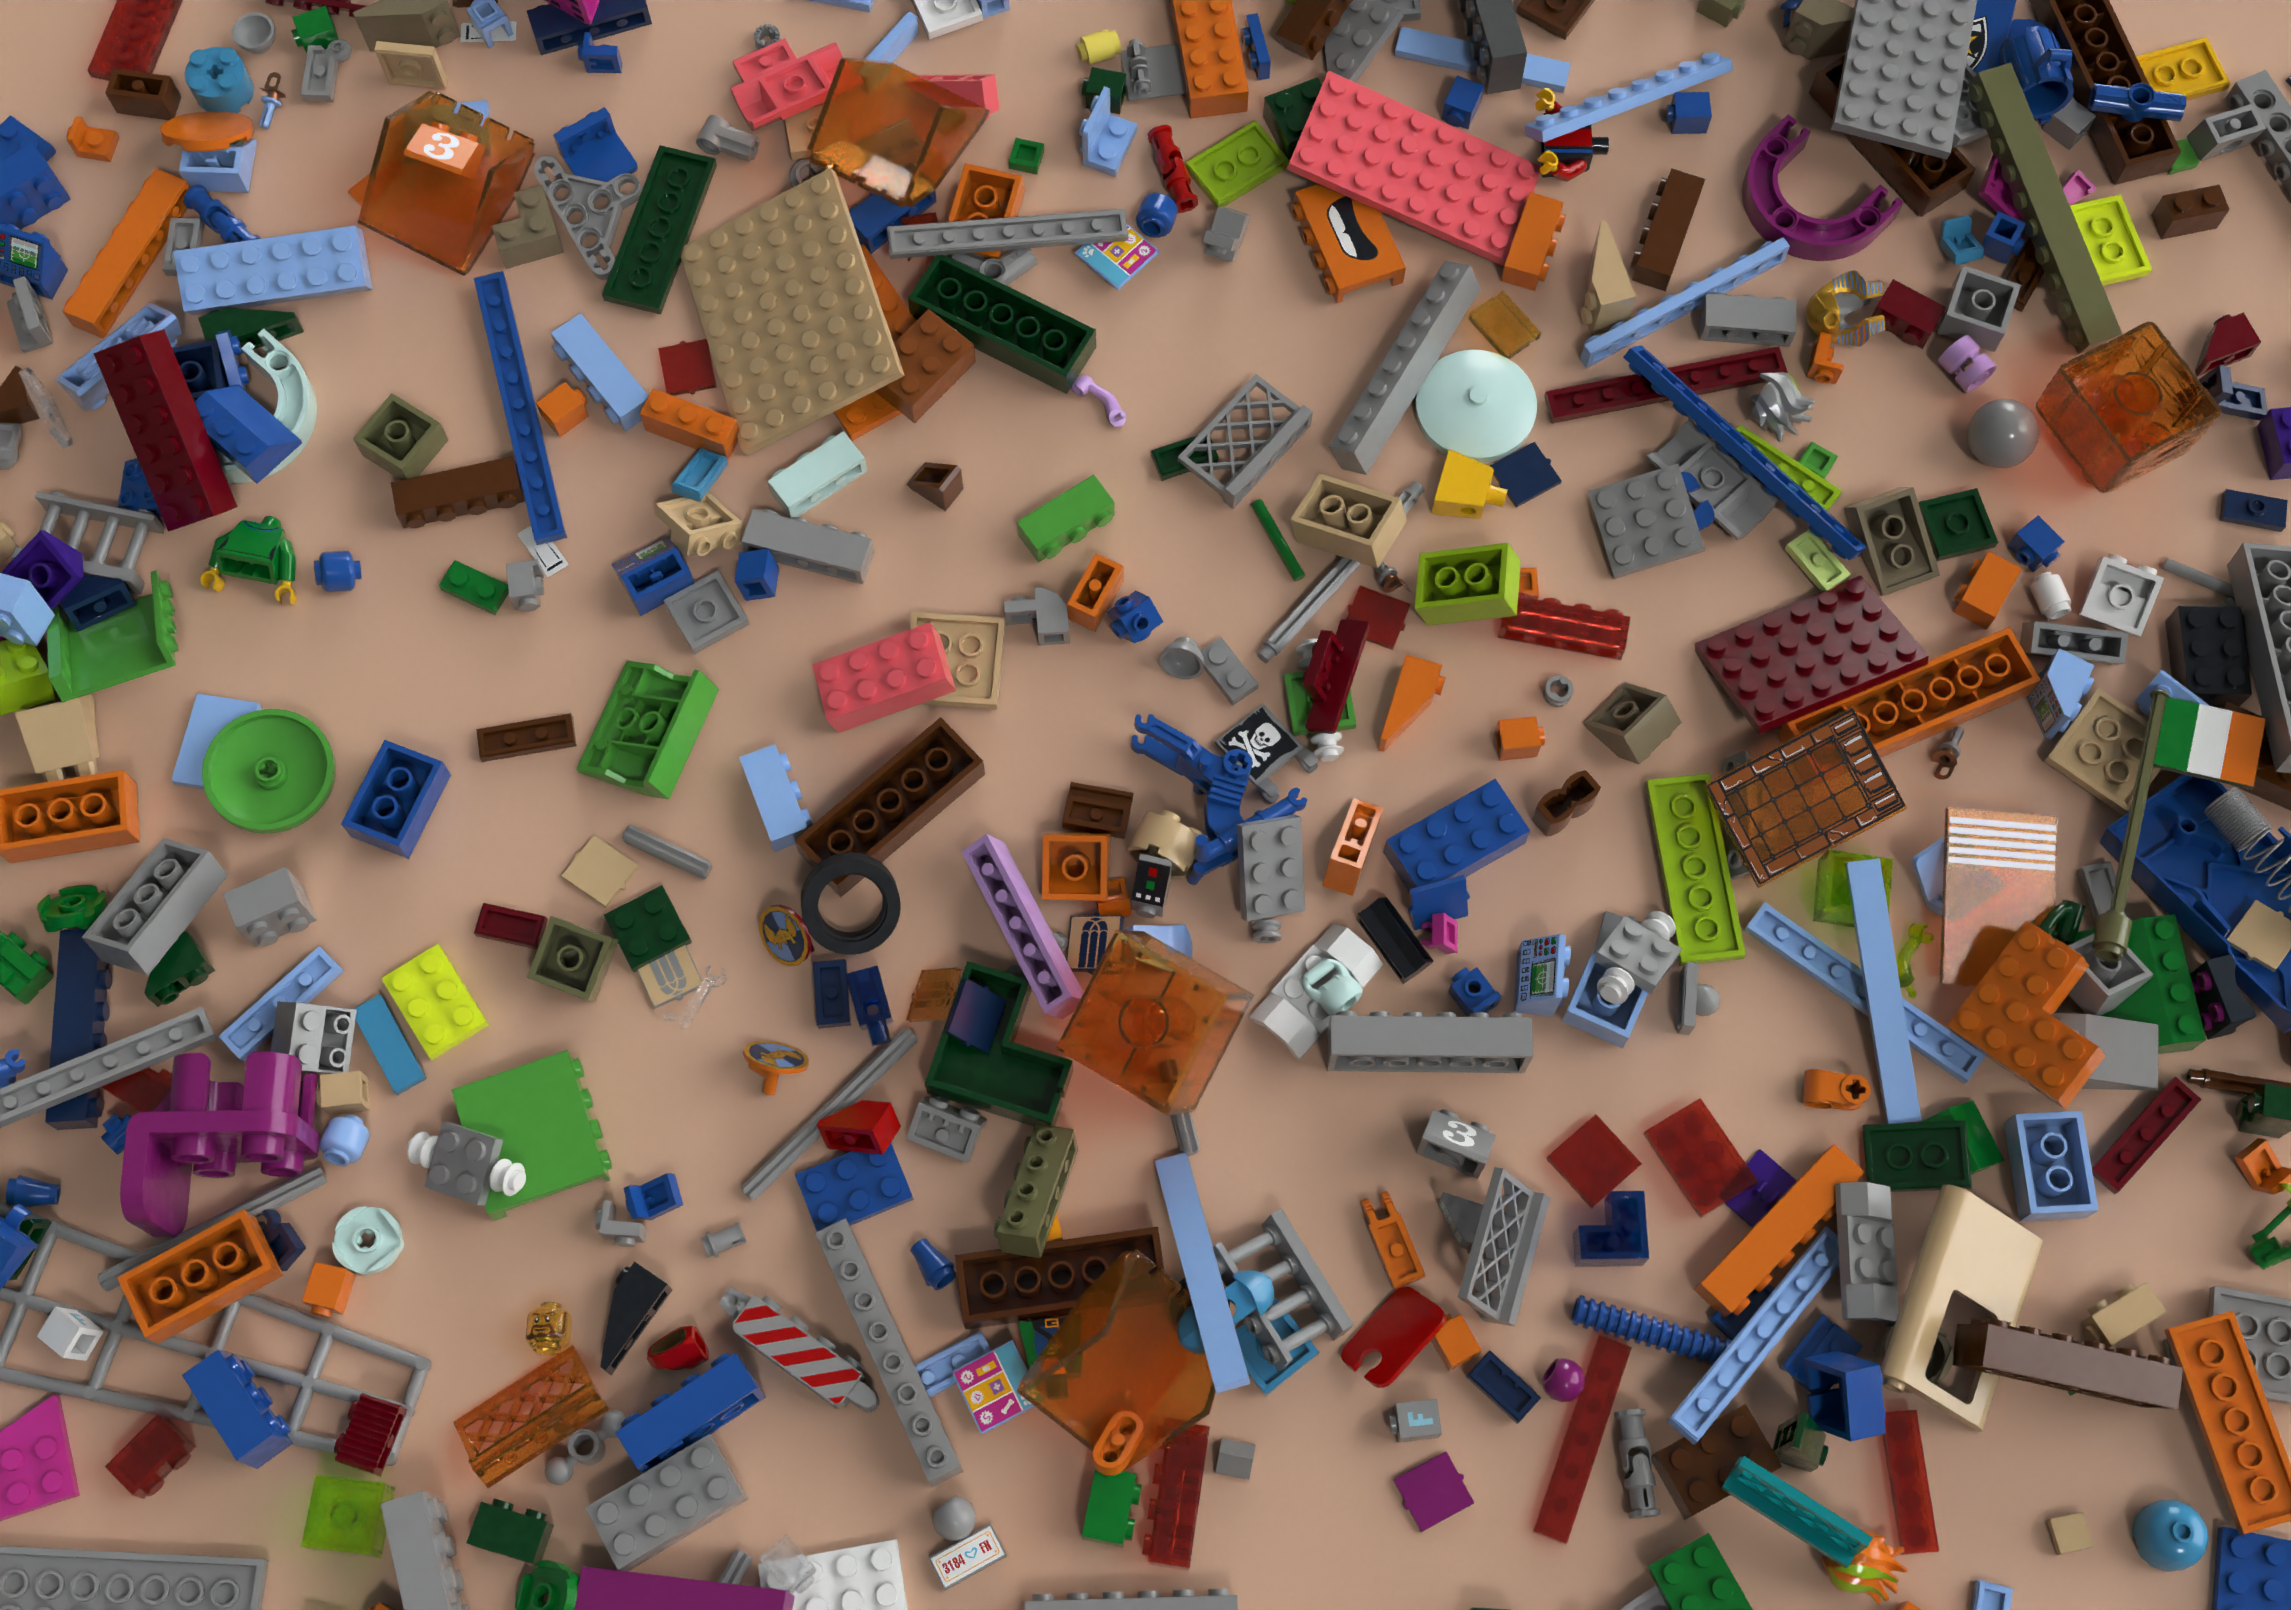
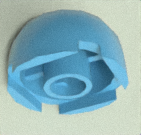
[2132,1500,2209,1572]

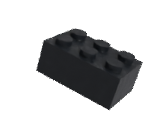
[2165,606,2252,708]

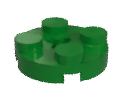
[37,885,108,932]
[515,1560,580,1610]

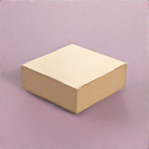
[2046,1512,2094,1555]

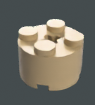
[1128,810,1204,879]

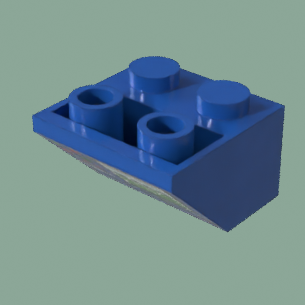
[0,223,68,299]
[611,536,694,616]

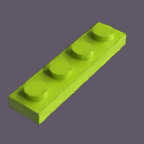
[1732,424,1842,511]

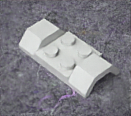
[1249,923,1383,1060]

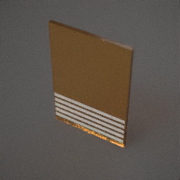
[1940,807,2058,987]

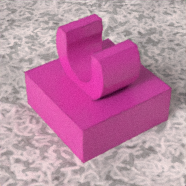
[1421,913,1458,954]

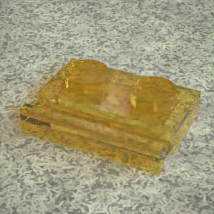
[1468,291,1541,359]

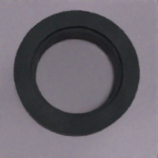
[801,852,901,955]

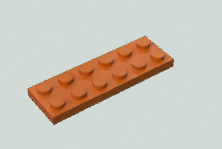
[2164,1310,2291,1535]

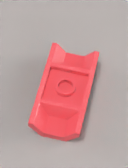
[730,42,860,132]

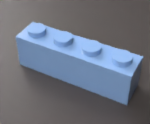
[551,313,649,432]

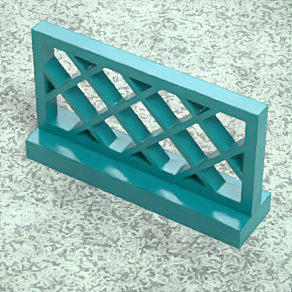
[1721,1456,1873,1568]

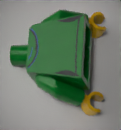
[200,516,298,605]

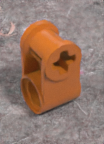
[1803,1069,1871,1111]

